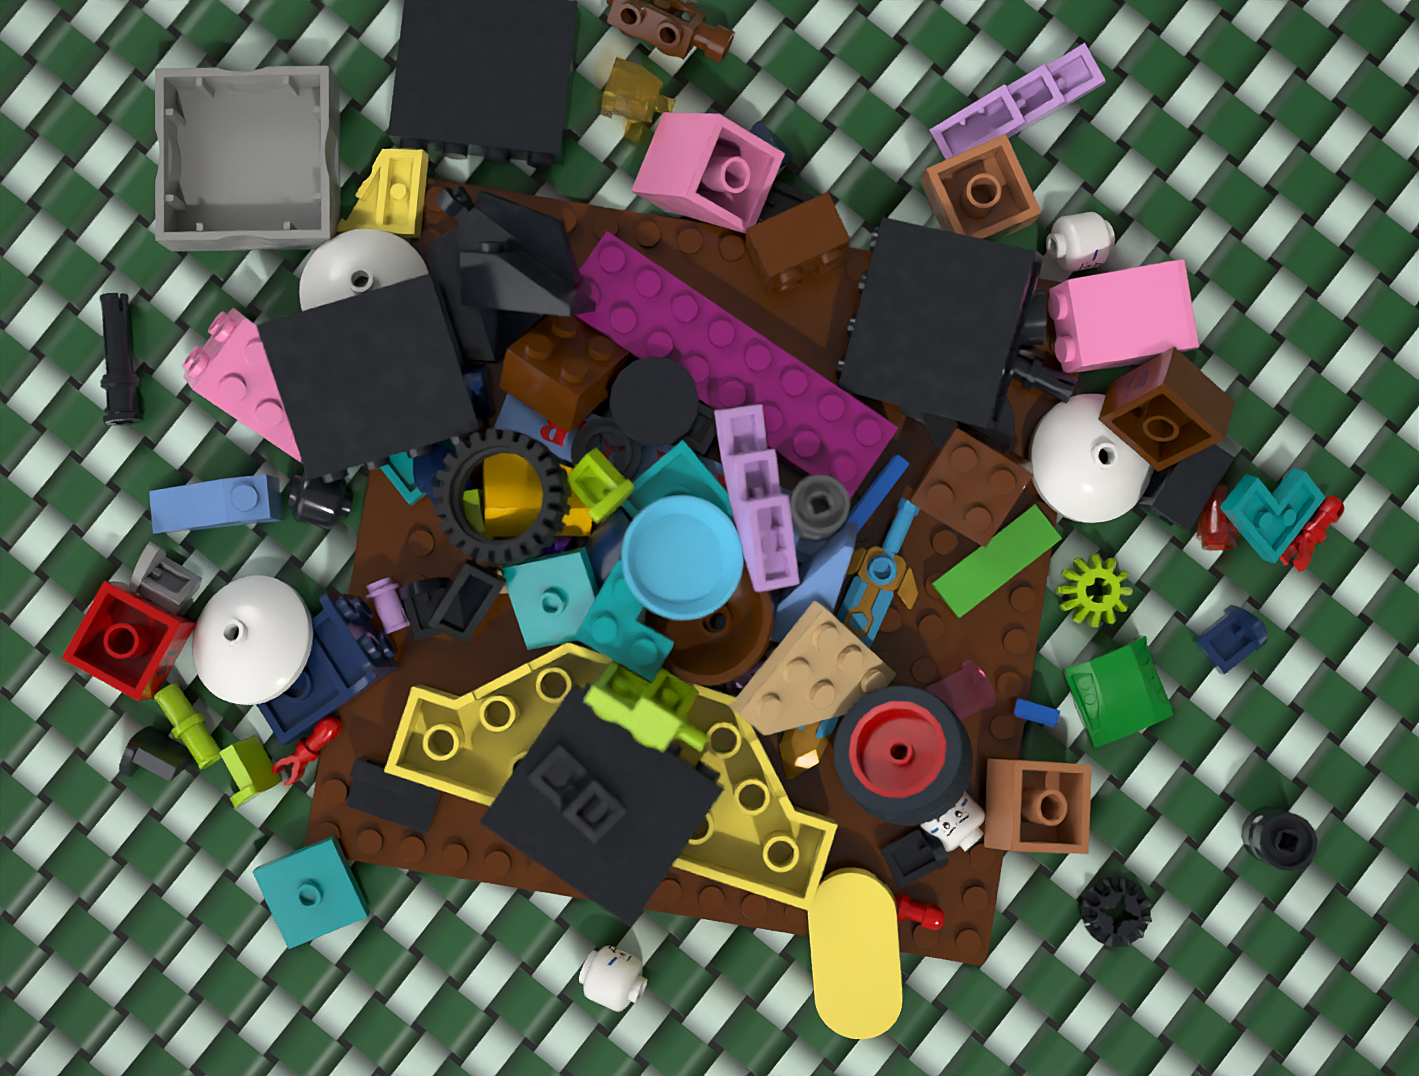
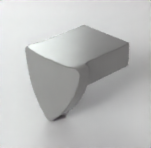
[128,542,203,615]

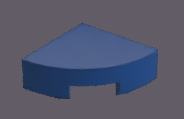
[1014,699,1060,727]

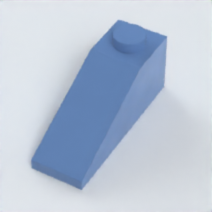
[149,474,283,534]
[770,522,858,643]

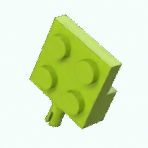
[584,660,710,752]

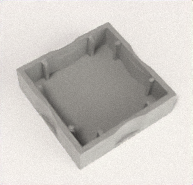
[155,66,341,252]

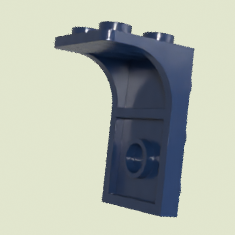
[256,592,400,745]

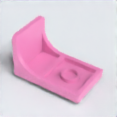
[182,308,303,464]

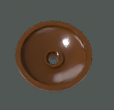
[646,560,775,685]

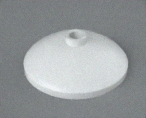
[299,229,429,311]
[1028,394,1153,523]
[192,576,313,705]

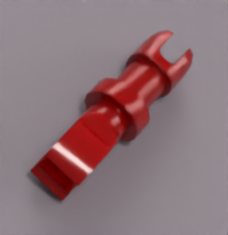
[1279,496,1345,572]
[271,716,341,786]
[894,894,945,930]

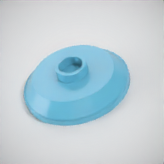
[621,496,743,620]

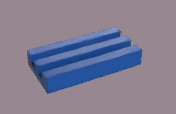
[841,455,910,534]

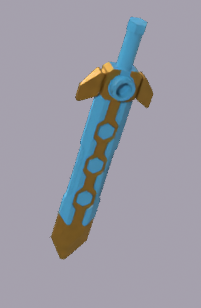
[779,497,920,780]

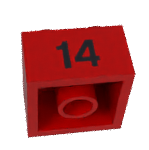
[61,581,197,701]

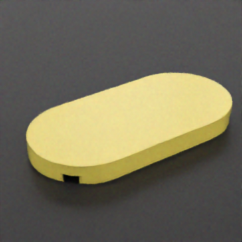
[808,867,903,1039]

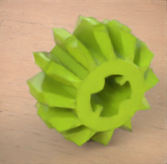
[1056,553,1133,627]

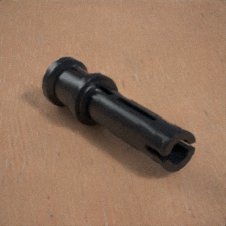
[99,293,144,426]

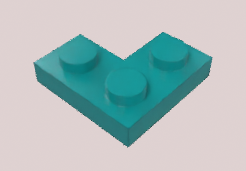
[1219,468,1326,564]
[574,558,675,681]

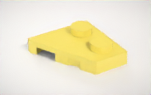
[337,149,429,238]

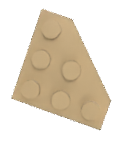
[729,601,896,735]

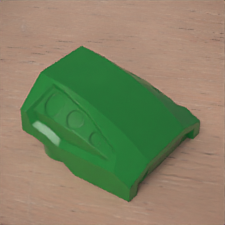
[1062,635,1174,748]

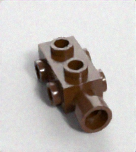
[607,0,735,64]

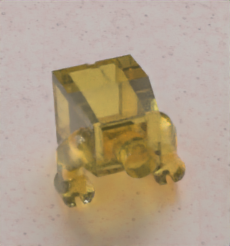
[600,57,676,142]

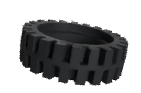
[433,429,572,564]

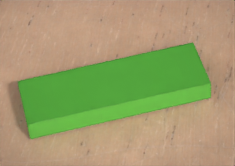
[931,504,1062,618]

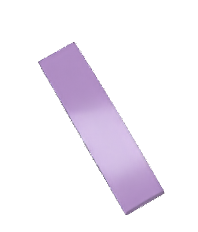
[930,43,1106,160]
[714,404,799,592]

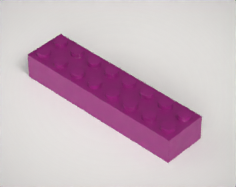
[574,231,898,500]

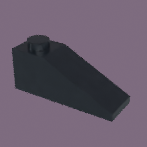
[460,241,596,316]

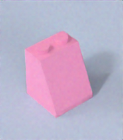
[631,112,785,233]
[1048,259,1199,374]

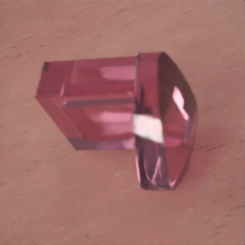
[925,660,995,720]

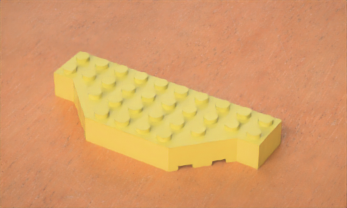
[384,642,837,911]

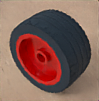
[833,685,973,826]

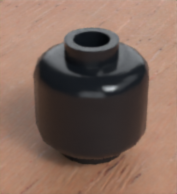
[286,471,354,529]

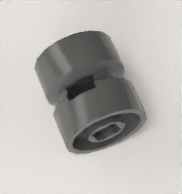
[790,475,850,543]

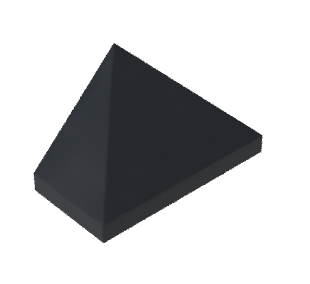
[428,559,507,644]

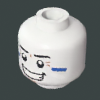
[1046,212,1115,271]
[920,791,985,852]
[579,945,647,1012]

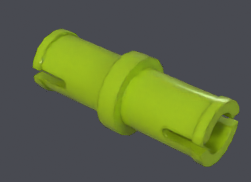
[154,682,222,770]

